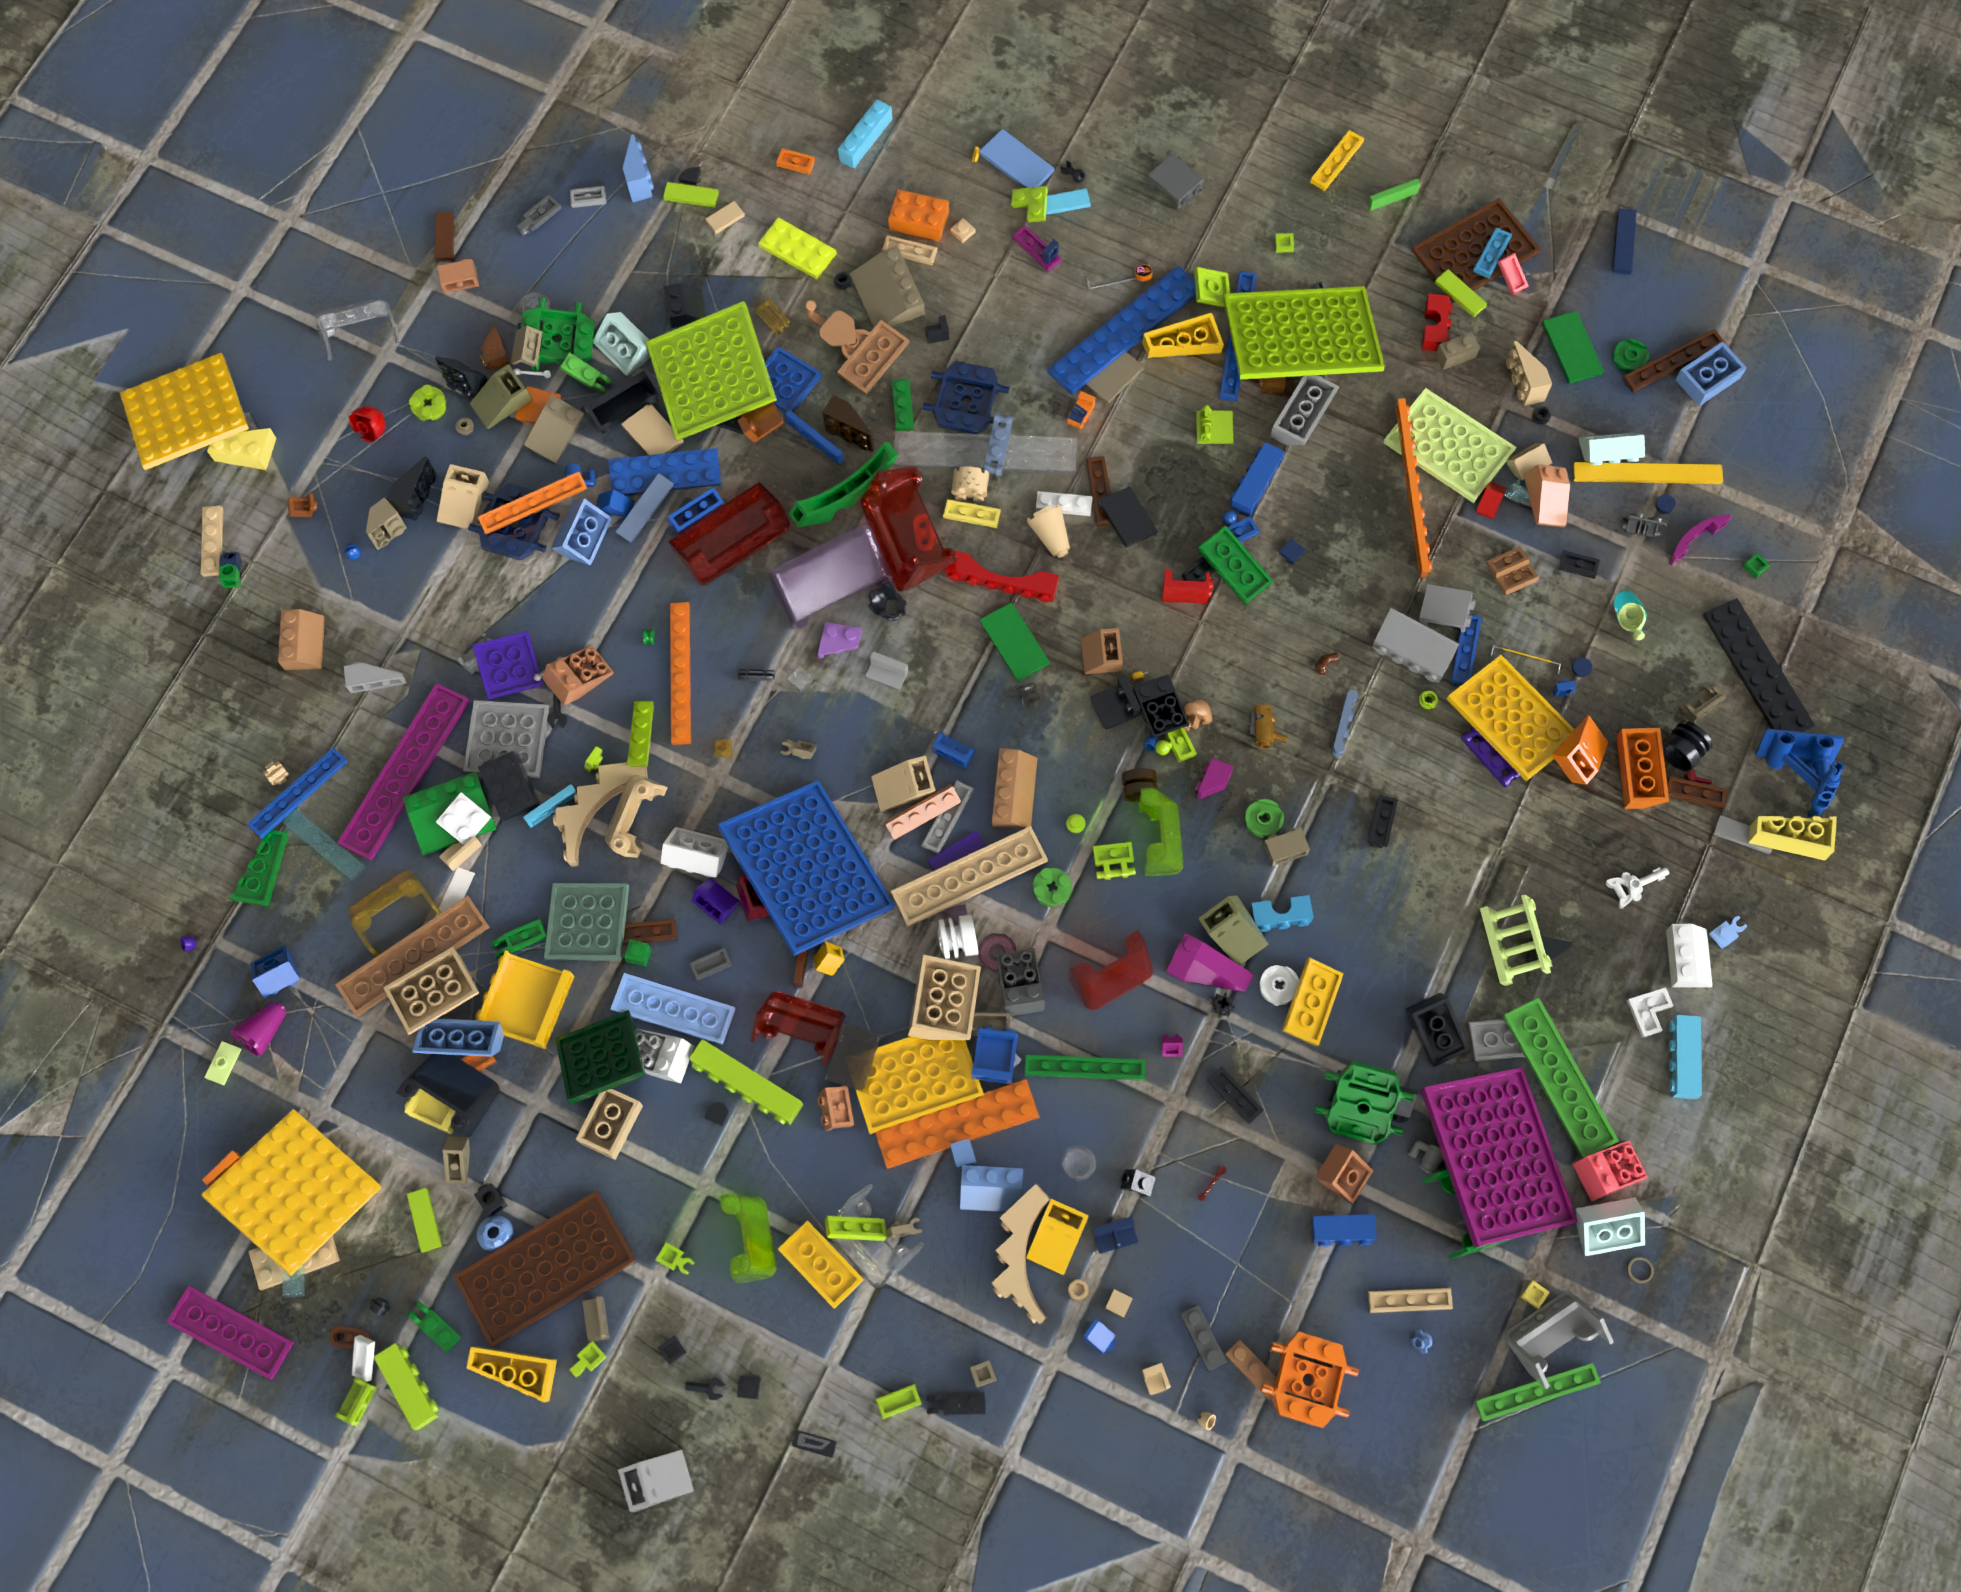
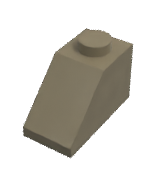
[443,1136,470,1184]

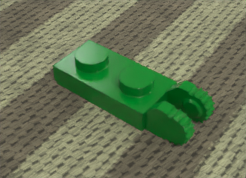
[490,919,547,958]
[407,1300,462,1353]

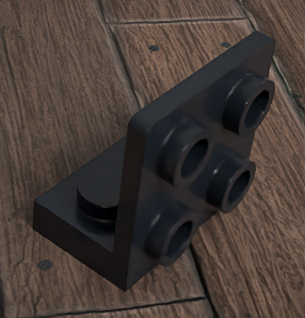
[1090,676,1141,730]

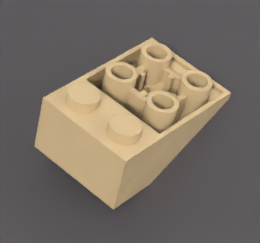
[1506,341,1552,406]
[437,464,489,529]
[871,756,936,812]

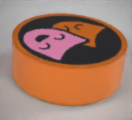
[1135,264,1153,282]

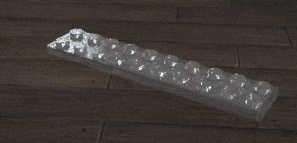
[893,431,1077,474]

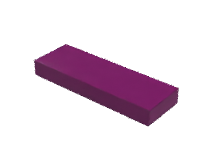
[1012,225,1061,272]

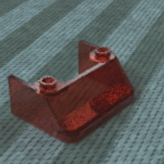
[750,992,845,1066]

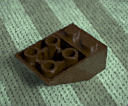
[822,395,874,452]

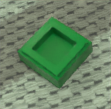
[1742,553,1770,579]

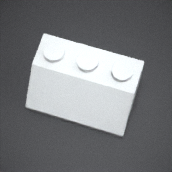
[661,827,729,878]
[1666,924,1712,987]

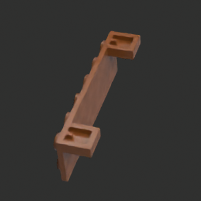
[738,402,784,443]

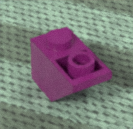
[1195,758,1234,799]

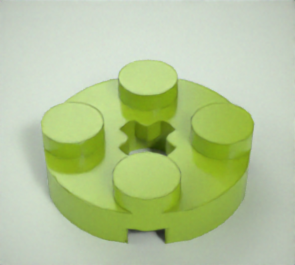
[409,384,447,421]

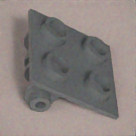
[1622,513,1667,538]

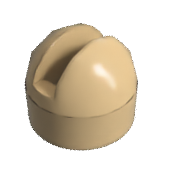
[1198,1411,1216,1431]

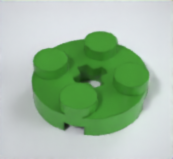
[1245,799,1284,838]
[1033,868,1071,907]

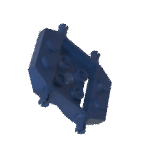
[922,361,1010,435]
[468,483,560,560]

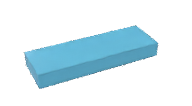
[1046,188,1090,215]
[523,784,577,828]

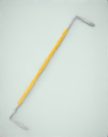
[1491,646,1561,675]

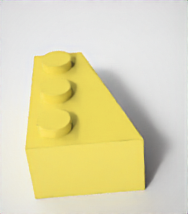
[207,428,276,470]

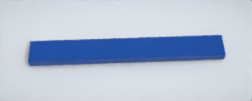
[1219,271,1257,402]

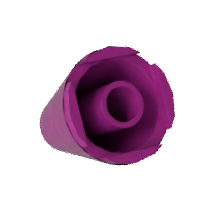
[230,1002,286,1057]

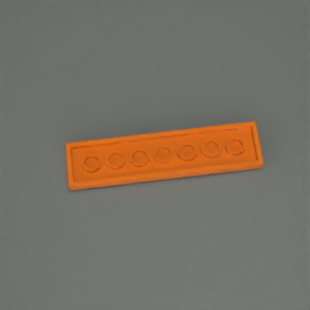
[875,1079,1039,1169]

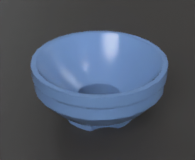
[477,1216,515,1253]

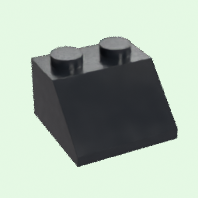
[664,283,706,328]

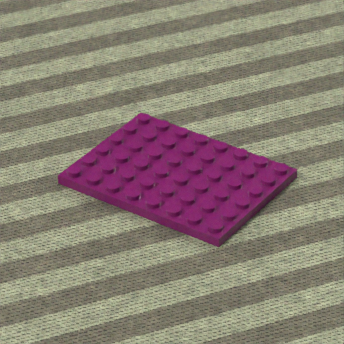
[1420,1067,1578,1248]

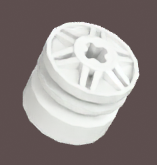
[938,914,978,960]

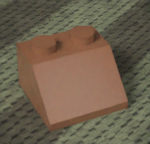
[1315,1144,1374,1204]

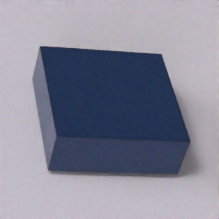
[1043,239,1059,264]
[1279,539,1305,565]

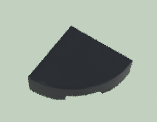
[679,167,701,185]

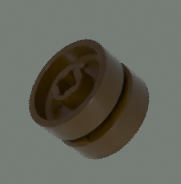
[1122,768,1158,802]

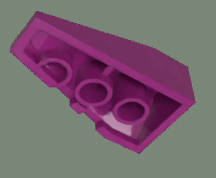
[1166,933,1254,992]

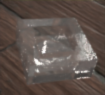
[787,666,814,693]

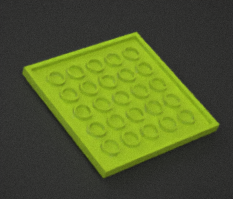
[646,301,777,440]

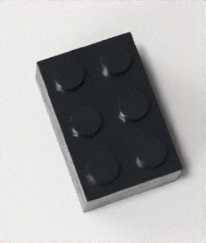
[478,751,540,821]

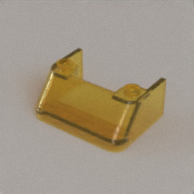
[347,870,442,957]

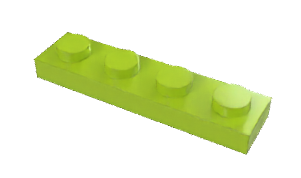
[627,701,654,767]

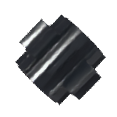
[1210,993,1235,1018]

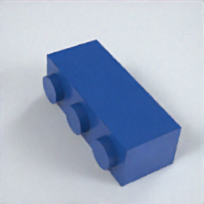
[666,487,724,535]
[1311,1214,1377,1247]

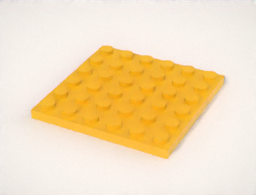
[120,352,249,470]
[201,1109,381,1276]

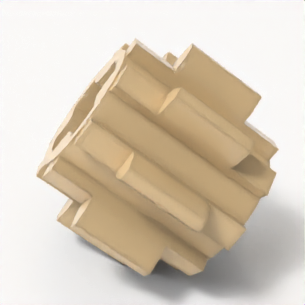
[263,761,289,786]

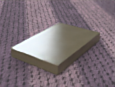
[1084,352,1144,405]

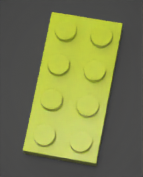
[758,217,837,280]

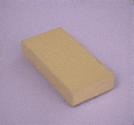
[705,201,745,234]

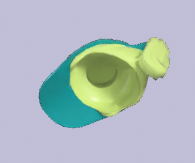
[1614,590,1647,640]

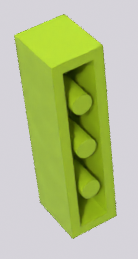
[374,1343,439,1430]

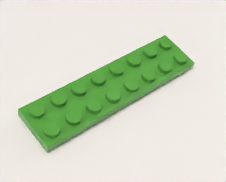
[1503,998,1619,1159]

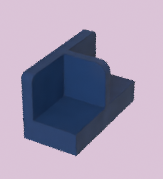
[1092,1217,1138,1254]

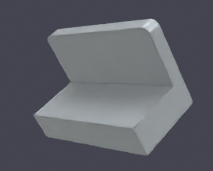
[866,652,909,690]

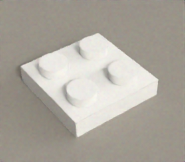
[436,792,491,845]

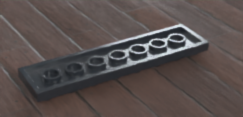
[1703,598,1815,732]

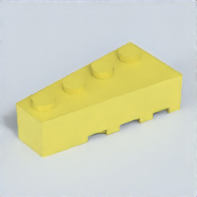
[1748,816,1837,860]

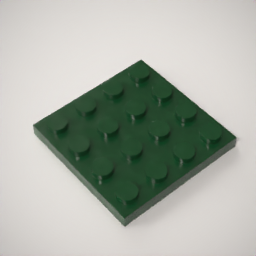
[555,1010,645,1105]

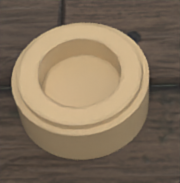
[1068,1279,1089,1301]

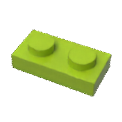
[584,746,603,773]

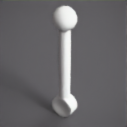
[513,368,551,378]

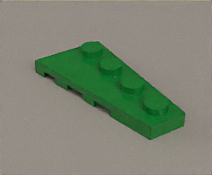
[229,830,289,907]

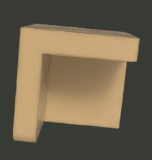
[1141,1363,1171,1395]

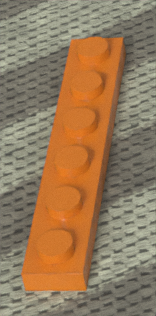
[478,472,587,534]

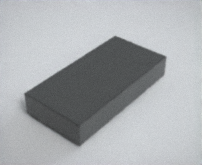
[689,947,733,982]

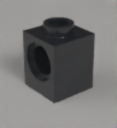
[474,1183,508,1217]

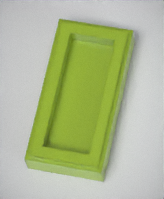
[876,1384,922,1419]

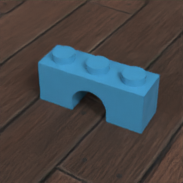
[1250,895,1314,932]

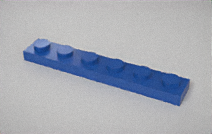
[247,747,348,839]

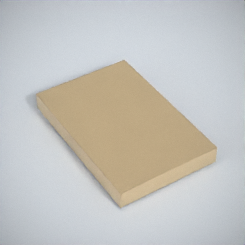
[621,404,684,455]

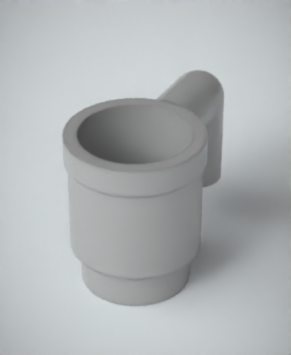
[1408,1140,1444,1175]

